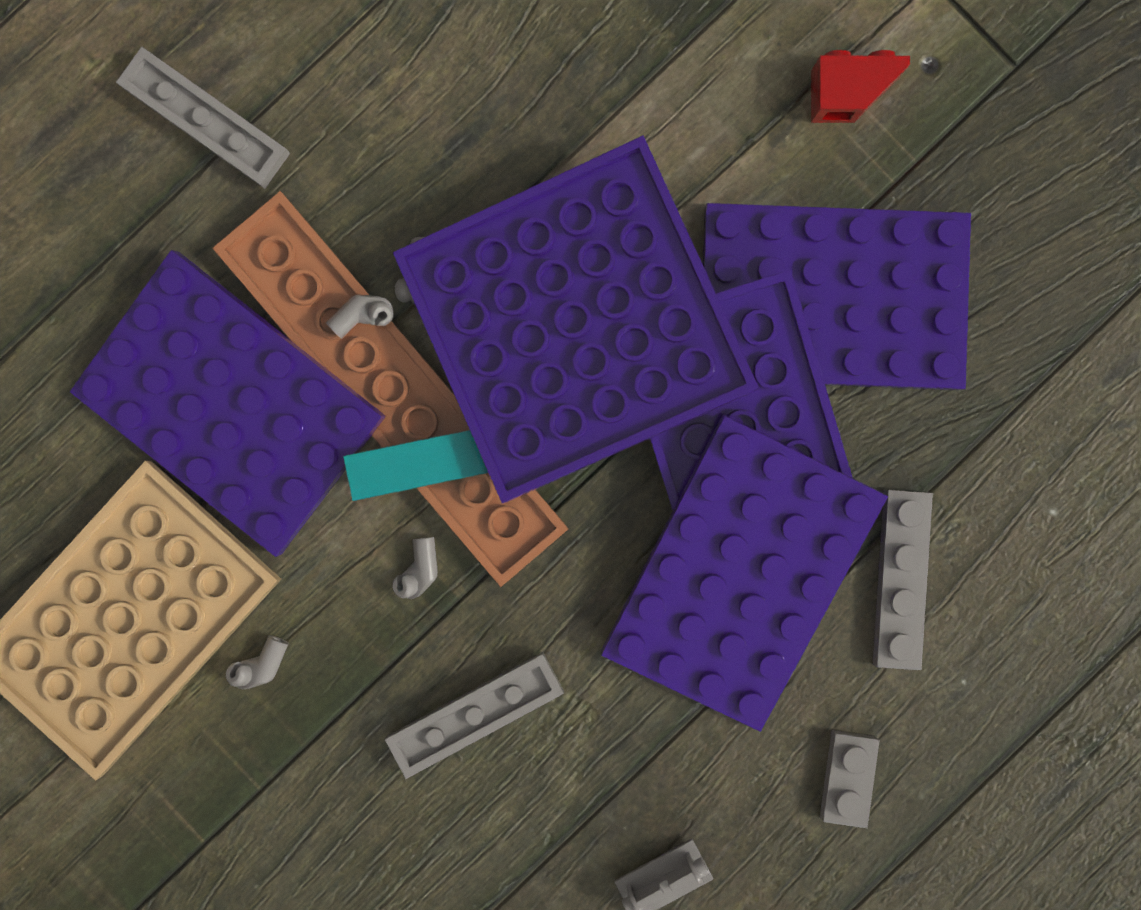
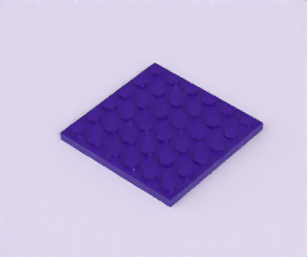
[393,135,759,503]

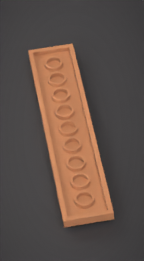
[213,191,569,587]

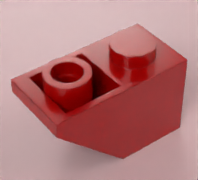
[811,50,910,123]

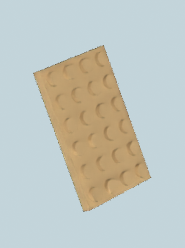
[0,461,281,781]

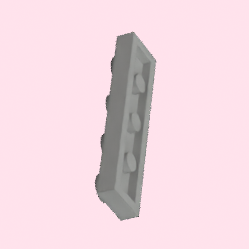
[116,47,290,189]
[873,490,933,670]
[385,652,564,779]

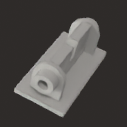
[614,839,713,910]

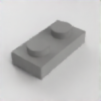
[820,730,880,828]

